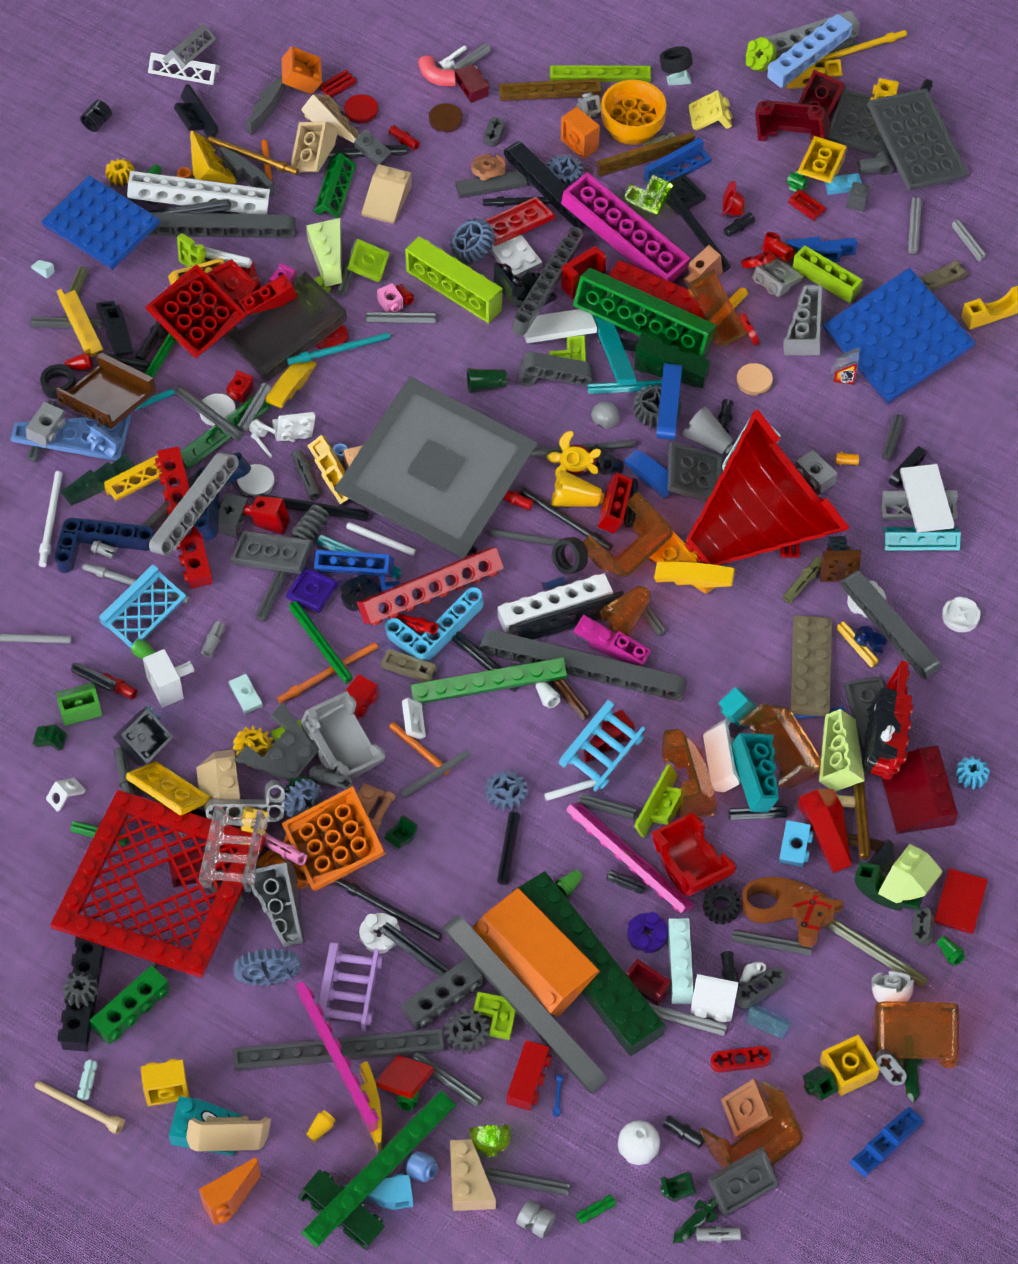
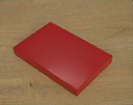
[934,868,988,934]

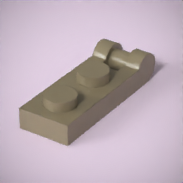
[919,260,968,292]
[381,649,438,682]

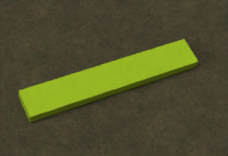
[550,65,651,82]

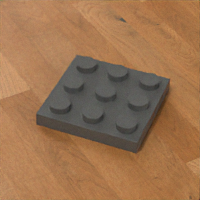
[667,442,722,502]

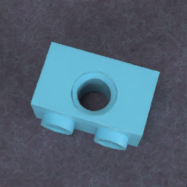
[779,820,813,868]

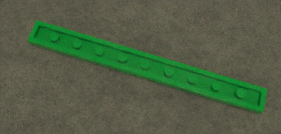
[301,1090,456,1248]

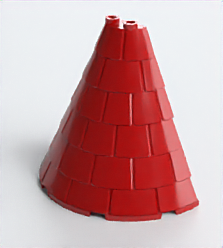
[684,409,850,566]

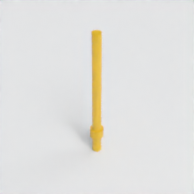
[815,30,907,65]

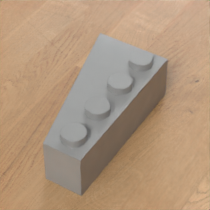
[783,285,823,356]

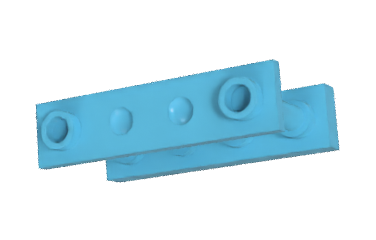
[558,700,646,792]

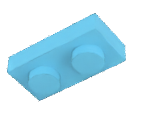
[824,173,862,195]

